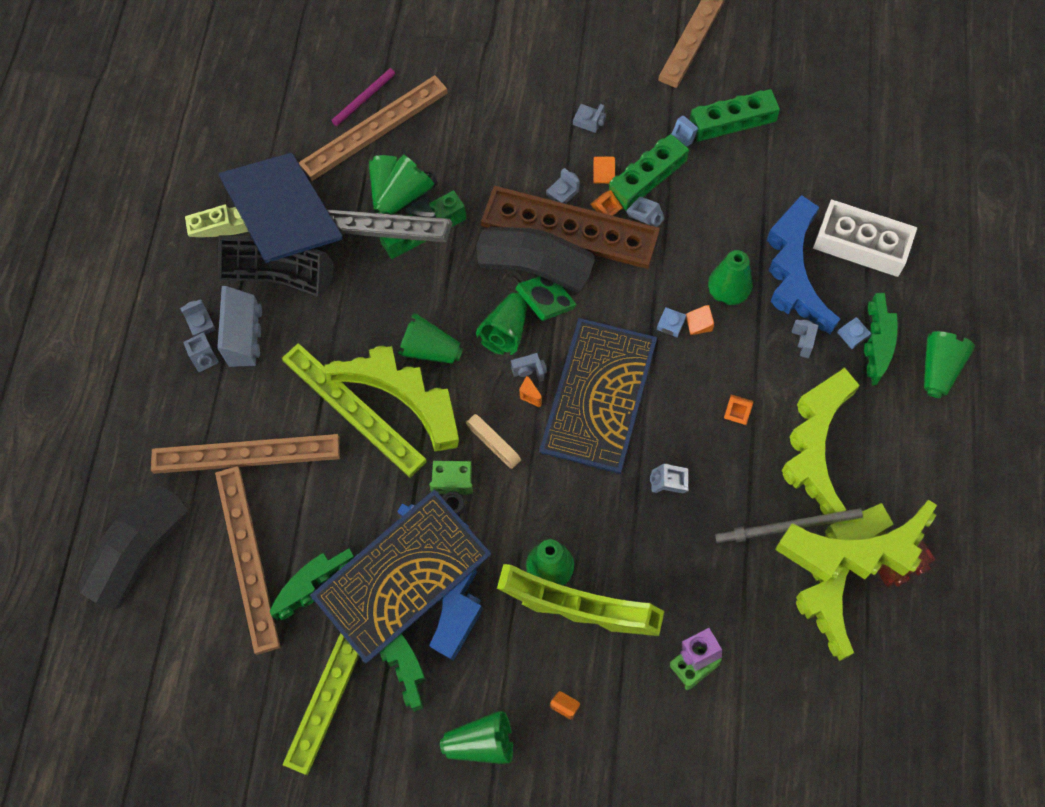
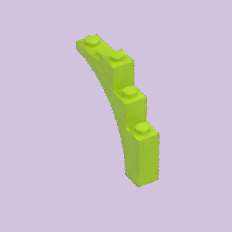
[325,346,459,452]
[782,368,860,515]
[775,500,937,582]
[796,503,894,661]
[497,564,664,636]

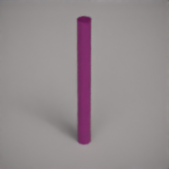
[332,68,395,126]

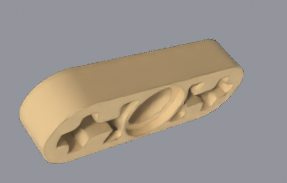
[466,414,521,469]

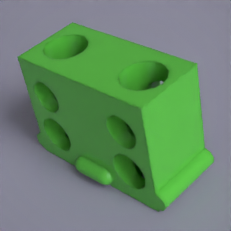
[429,461,473,494]
[670,647,722,690]

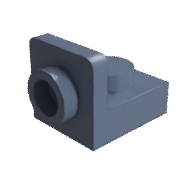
[573,104,606,133]
[546,168,580,204]
[627,197,664,227]
[180,300,216,337]
[792,320,818,358]
[183,332,219,372]
[511,353,547,382]
[650,464,688,493]

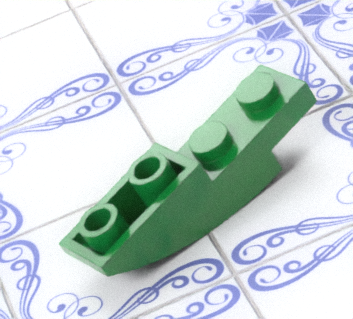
[864,293,898,385]
[269,549,354,620]
[380,634,426,712]

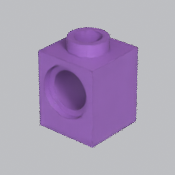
[680,628,722,671]

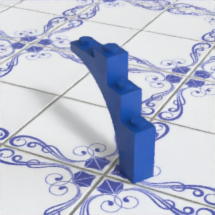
[767,195,840,334]
[397,504,483,661]

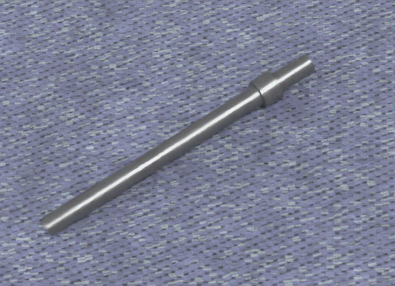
[715,508,863,543]

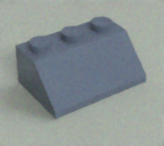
[218,286,262,367]

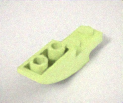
[185,204,249,237]

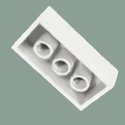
[813,200,917,277]

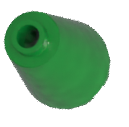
[369,155,397,215]
[375,155,435,215]
[708,250,753,305]
[476,293,528,355]
[398,313,463,364]
[924,331,975,398]
[526,539,574,586]
[440,711,513,764]

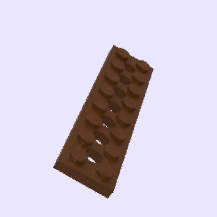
[481,186,660,269]

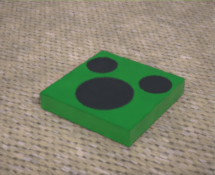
[516,276,576,321]

